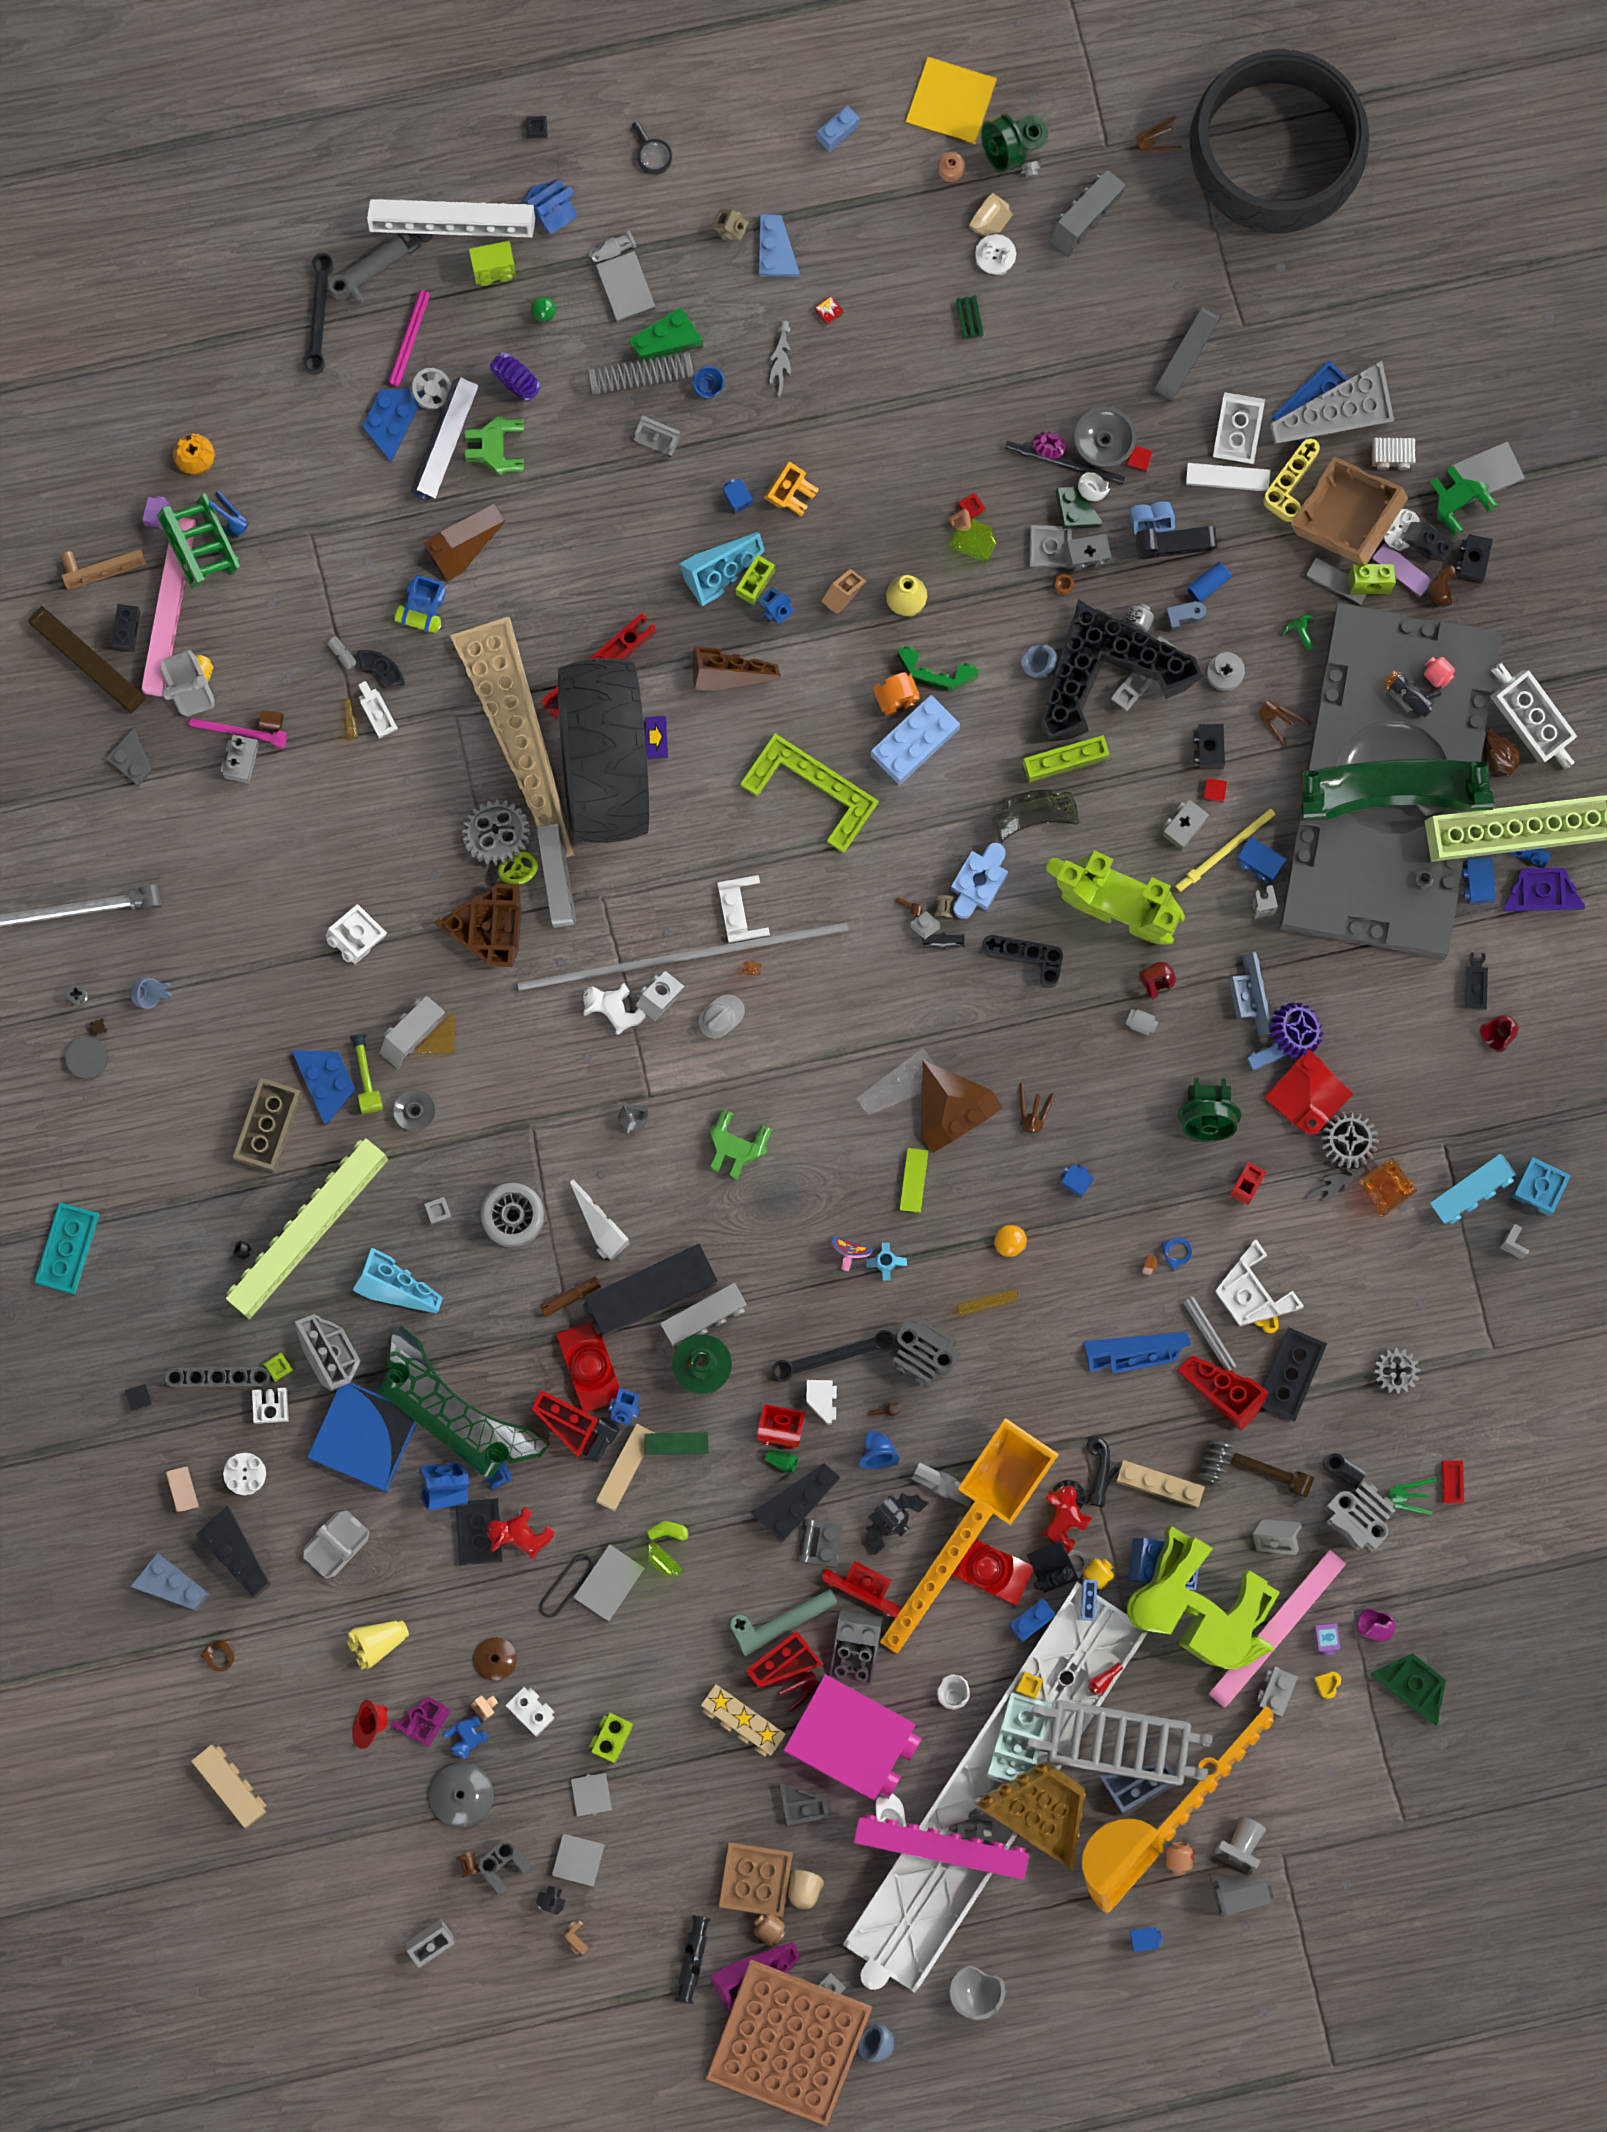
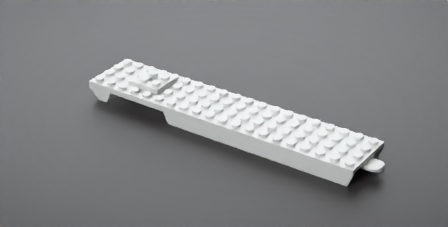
[843,1582,1148,1993]

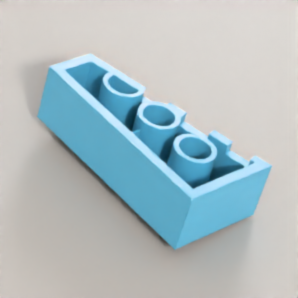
[1430,1154,1516,1225]

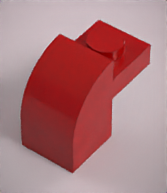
[1230,1162,1266,1206]

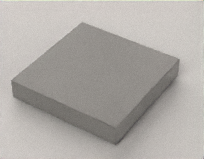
[1030,525,1072,568]
[552,1834,605,1887]

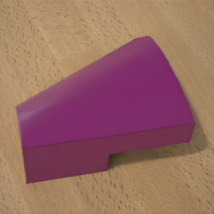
[391,1697,451,1748]

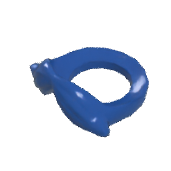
[1162,1237,1192,1271]

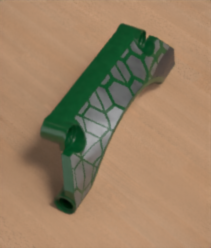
[378,1326,550,1478]

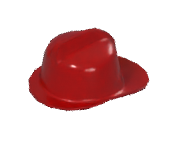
[352,1700,388,1749]

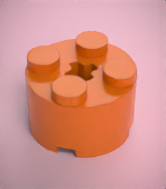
[872,672,920,716]

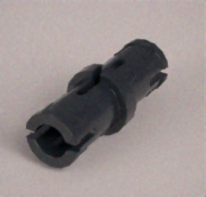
[922,933,965,950]

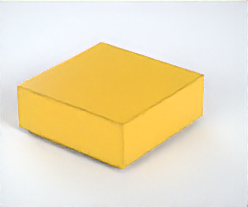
[1015,1671,1044,1699]

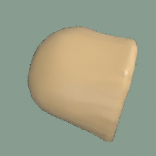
[788,1870,824,1909]

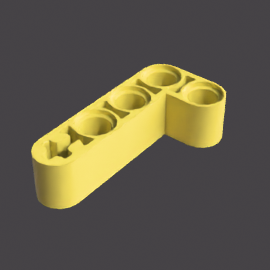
[1263,439,1320,522]

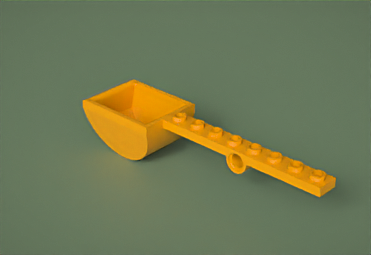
[880,1418,1059,1654]
[1082,1706,1274,1913]

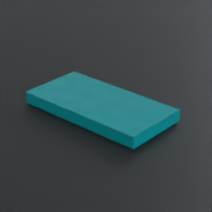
[34,1202,100,1295]

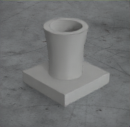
[1212,1816,1266,1876]

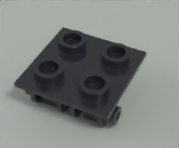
[1026,1540,1079,1593]

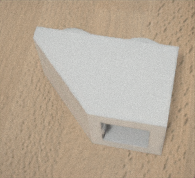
[807,1380,837,1425]

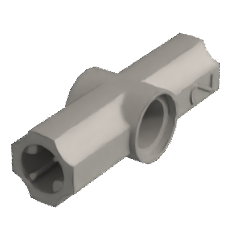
[912,1463,973,1508]

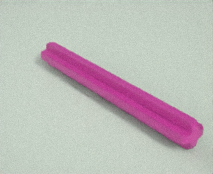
[388,290,430,387]

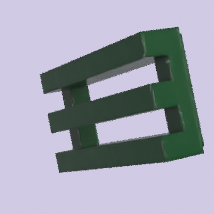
[956,295,983,340]

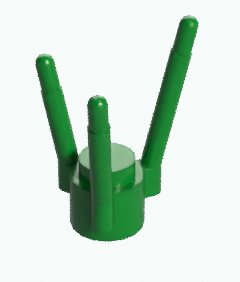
[1389,1478,1437,1515]

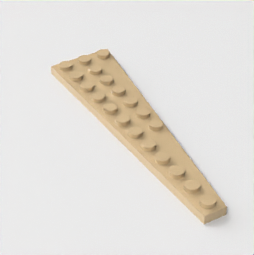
[450,617,575,858]

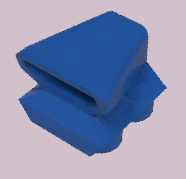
[419,1462,469,1511]

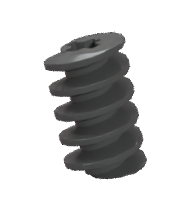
[1197,1439,1235,1487]

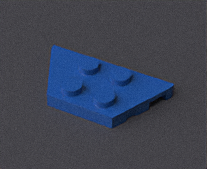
[363,389,424,461]
[292,1050,356,1125]

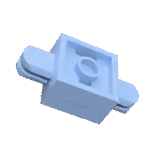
[951,843,1008,919]

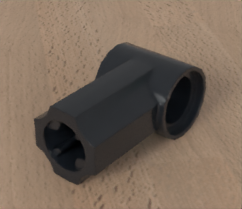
[582,1417,620,1463]
[1323,1453,1366,1488]

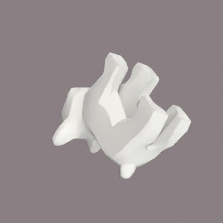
[583,983,646,1035]

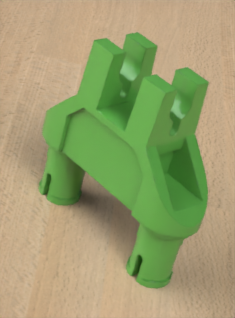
[465,416,524,475]
[709,1109,773,1180]

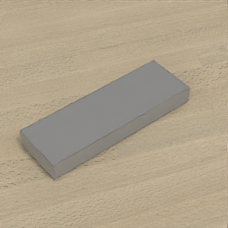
[1306,558,1367,606]

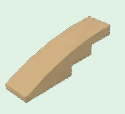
[596,1424,654,1511]

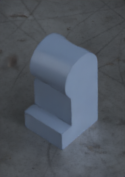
[1165,602,1206,632]

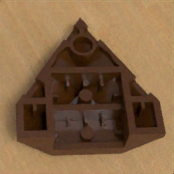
[433,883,522,967]
[921,1060,1003,1153]

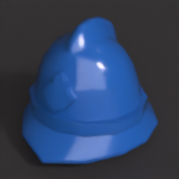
[858,1431,900,1469]

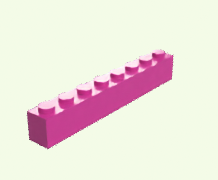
[854,1814,1029,1880]

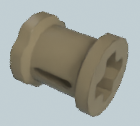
[934,895,954,919]

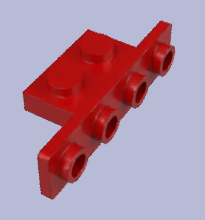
[821,1560,902,1618]

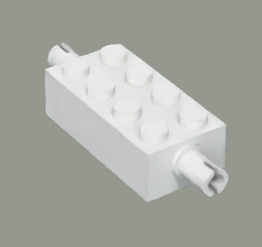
[1490,662,1577,770]

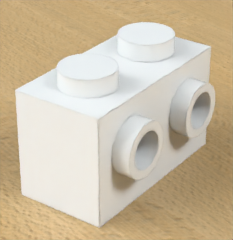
[506,1687,555,1736]

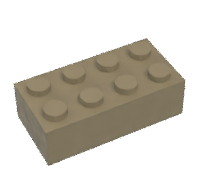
[233,1078,303,1173]

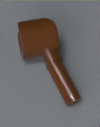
[896,897,923,918]
[870,1402,900,1416]

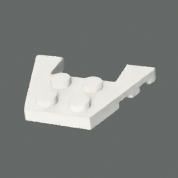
[1215,1240,1304,1327]

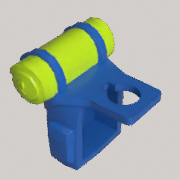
[394,575,446,634]

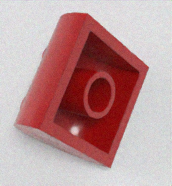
[757,1404,805,1450]

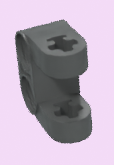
[479,1841,534,1896]

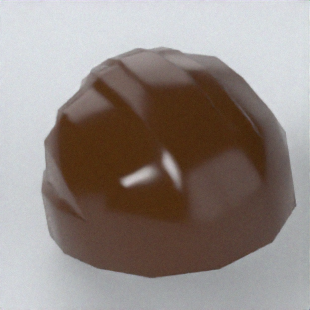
[1428,565,1458,607]

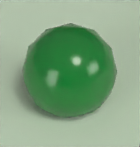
[531,296,557,322]

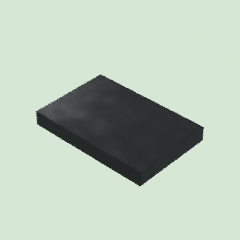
[456,1498,503,1566]

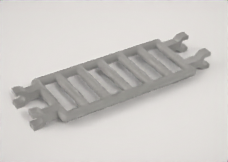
[1026,1700,1213,1785]

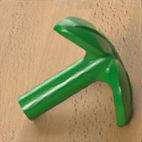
[1282,615,1315,650]

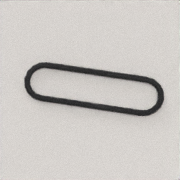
[540,1554,593,1618]

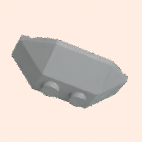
[295,1314,360,1390]

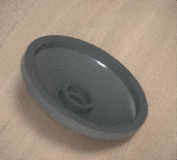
[1074,407,1136,468]
[429,1763,494,1828]

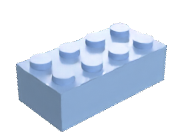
[871,695,960,786]

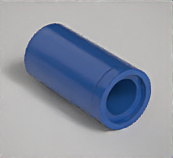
[1187,562,1231,602]

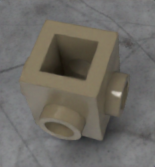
[712,209,749,241]

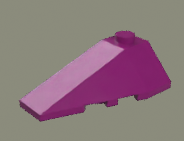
[710,1942,800,2013]

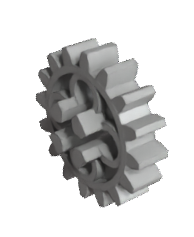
[1373,1348,1420,1395]

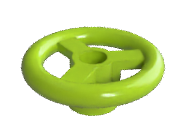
[498,851,538,885]

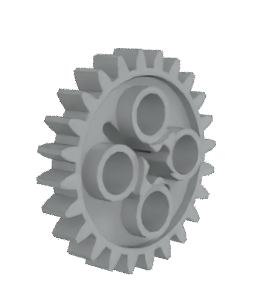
[462,800,531,866]

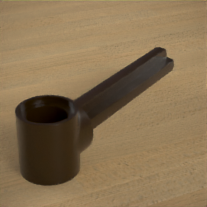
[1231,1453,1315,1497]

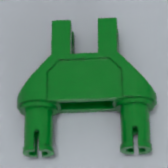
[1430,465,1498,537]

